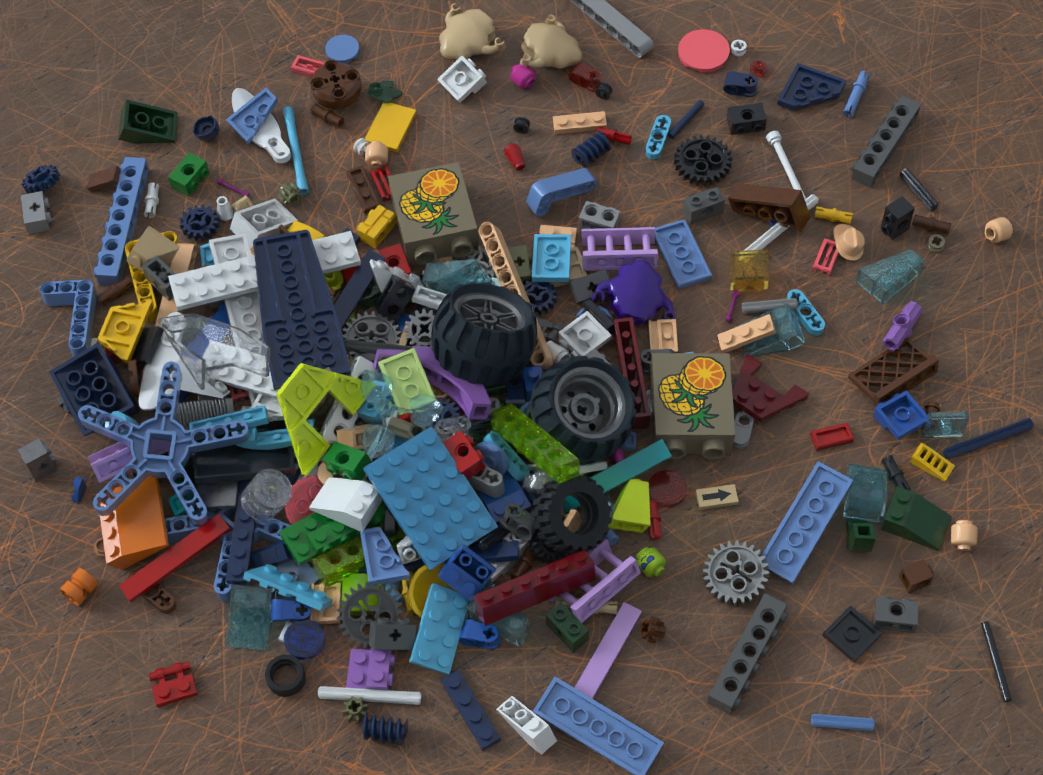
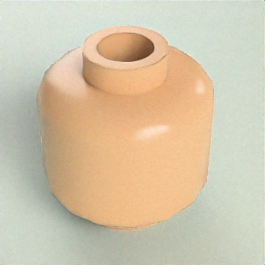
[365,141,388,169]
[985,217,1013,243]
[951,520,978,551]

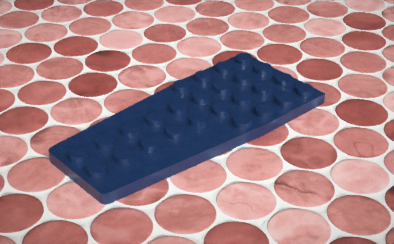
[253,230,351,390]

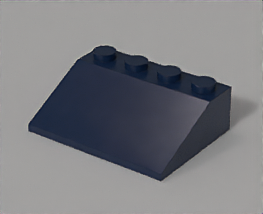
[49,342,141,436]

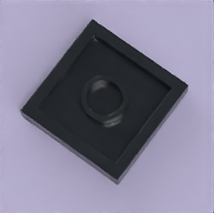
[131,326,164,365]
[822,605,882,663]

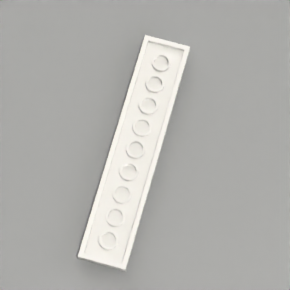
[168,231,361,311]
[209,233,264,406]

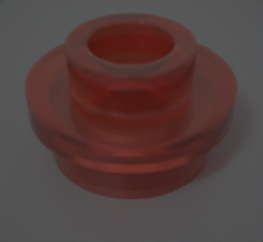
[750,60,767,77]

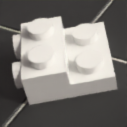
[437,56,487,103]
[558,311,612,357]

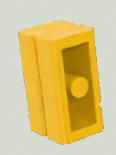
[357,205,397,248]

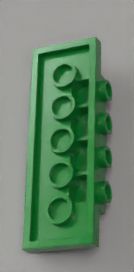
[279,499,386,566]

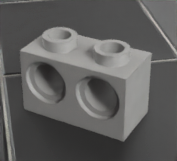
[579,201,620,229]

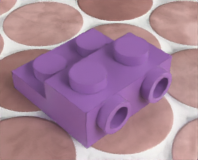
[346,647,396,690]

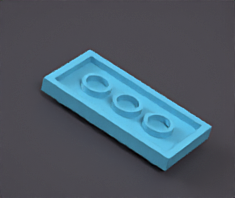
[409,583,469,676]

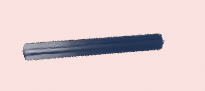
[943,418,1034,459]

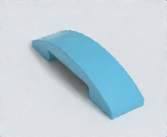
[236,419,314,450]

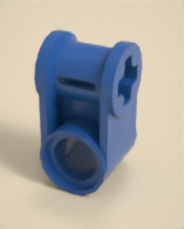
[271,599,311,621]
[459,619,500,650]

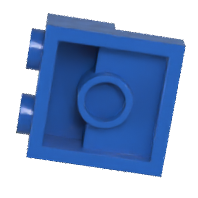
[873,390,931,440]

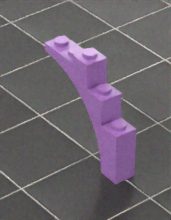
[373,346,492,420]

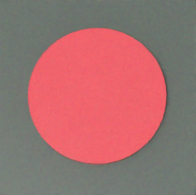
[678,29,730,73]
[285,476,324,525]

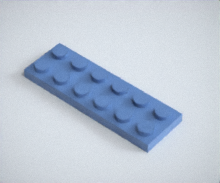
[761,461,854,584]
[532,676,664,775]

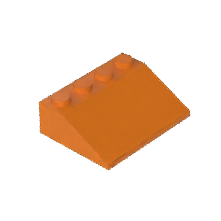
[100,476,169,570]

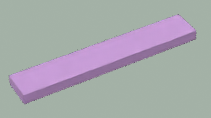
[575,602,642,699]

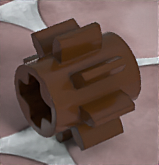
[640,616,666,644]

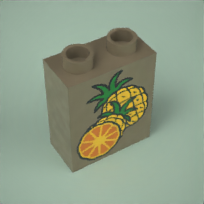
[388,162,479,266]
[649,353,735,460]

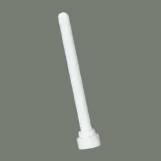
[766,131,806,199]

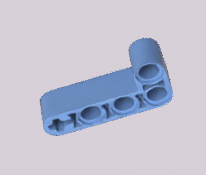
[526,168,598,217]

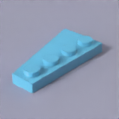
[243,564,333,611]

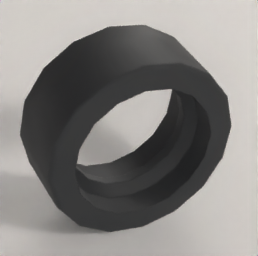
[265,654,306,697]

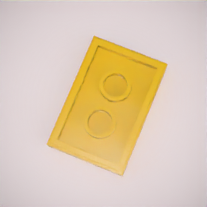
[365,101,417,153]

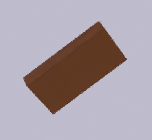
[87,166,121,192]

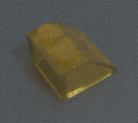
[728,250,769,291]

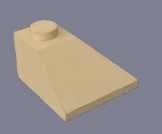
[126,226,180,271]

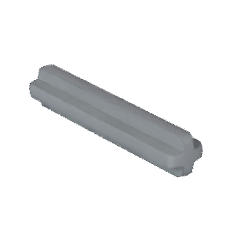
[742,298,798,314]

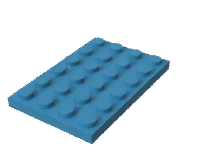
[363,426,498,571]

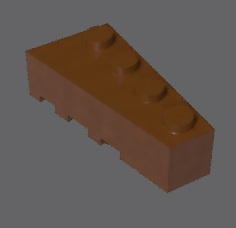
[728,183,811,232]

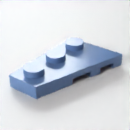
[226,88,278,145]
[360,527,410,586]

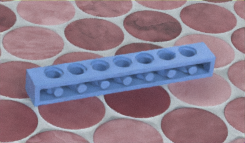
[94,157,149,286]

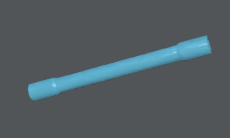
[283,106,309,195]

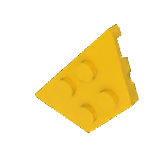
[98,300,153,364]

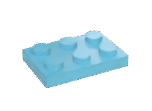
[532,234,571,282]

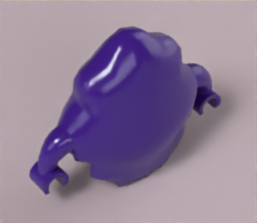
[591,260,675,326]

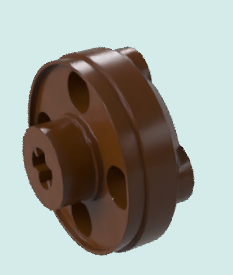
[310,60,361,109]

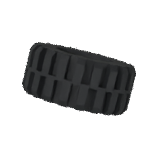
[532,475,612,553]

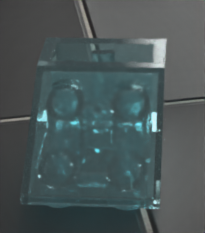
[422,259,492,294]
[737,303,806,357]
[843,464,887,523]
[226,584,277,650]

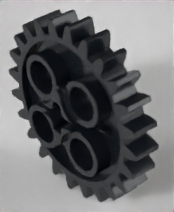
[674,135,732,186]

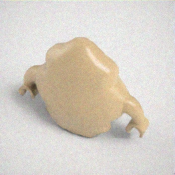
[439,3,506,60]
[520,14,582,69]

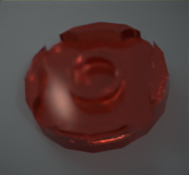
[649,470,687,508]

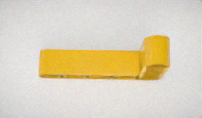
[125,231,179,323]

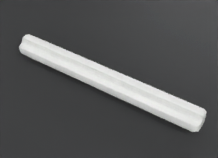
[318,686,422,705]

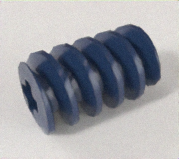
[571,131,611,166]
[362,713,408,745]

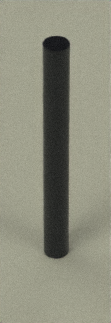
[981,621,1012,702]

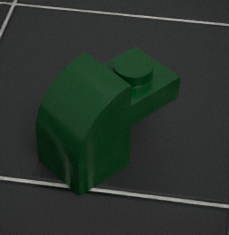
[846,519,876,552]

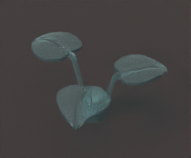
[361,370,443,459]

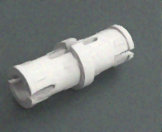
[144,183,160,218]

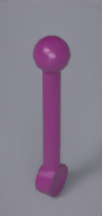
[217,178,249,197]
[725,290,740,322]

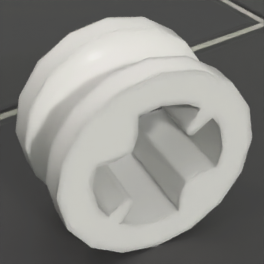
[731,40,747,57]
[353,138,370,156]

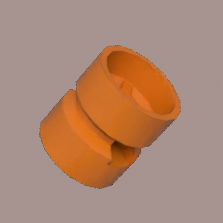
[59,568,99,606]

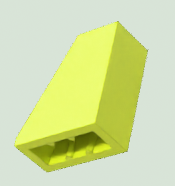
[608,479,650,533]

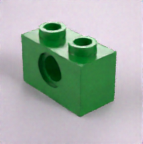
[168,153,209,196]
[322,441,372,481]

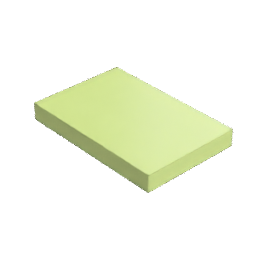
[378,348,437,416]

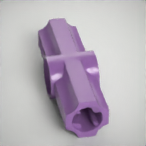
[883,301,922,351]

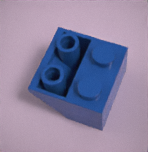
[438,544,497,601]

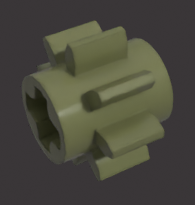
[278,182,301,205]
[342,696,369,724]

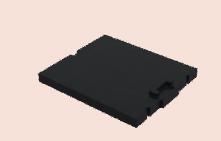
[191,420,296,485]

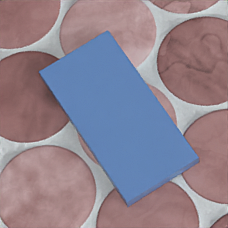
[655,219,712,290]

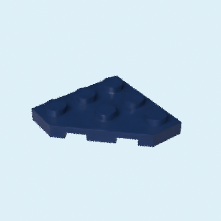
[777,63,846,110]

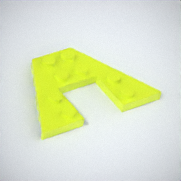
[276,363,377,476]

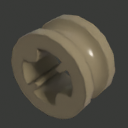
[927,234,945,253]

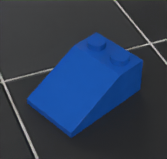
[473,470,531,527]

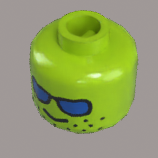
[636,547,666,577]

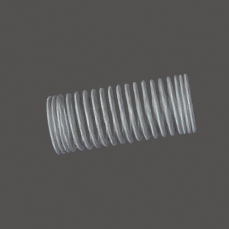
[176,398,234,427]

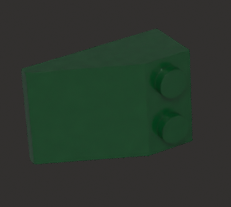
[118,99,178,144]
[881,486,952,551]

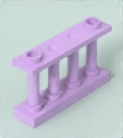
[582,227,658,270]
[87,439,171,483]
[550,538,641,623]

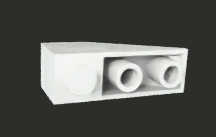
[169,357,230,399]
[496,696,557,755]

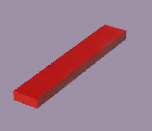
[119,513,231,603]

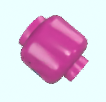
[510,64,536,89]

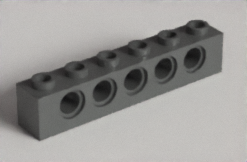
[851,95,921,188]
[707,593,788,714]

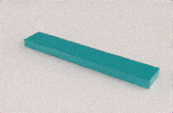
[564,439,672,514]

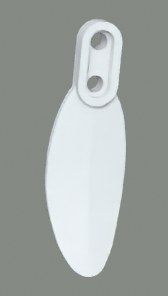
[232,88,291,163]
[139,312,186,410]

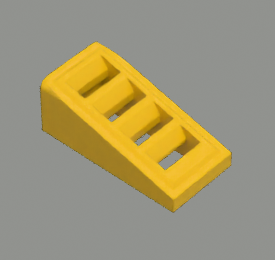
[910,442,955,482]

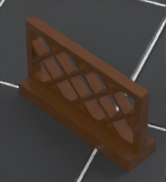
[848,338,939,407]

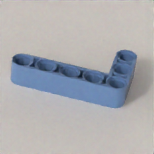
[39,280,97,357]

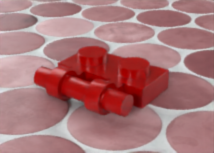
[148,661,198,708]

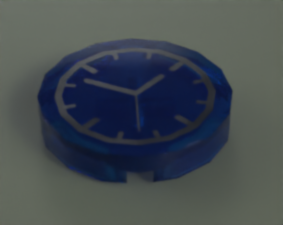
[284,619,325,660]

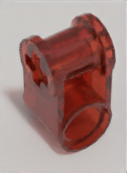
[568,62,601,92]

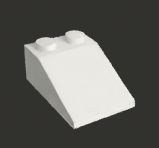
[230,198,298,249]
[309,477,382,532]

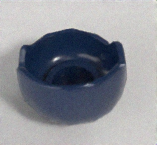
[193,115,220,141]

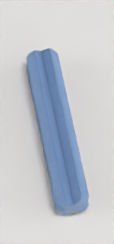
[811,714,875,731]

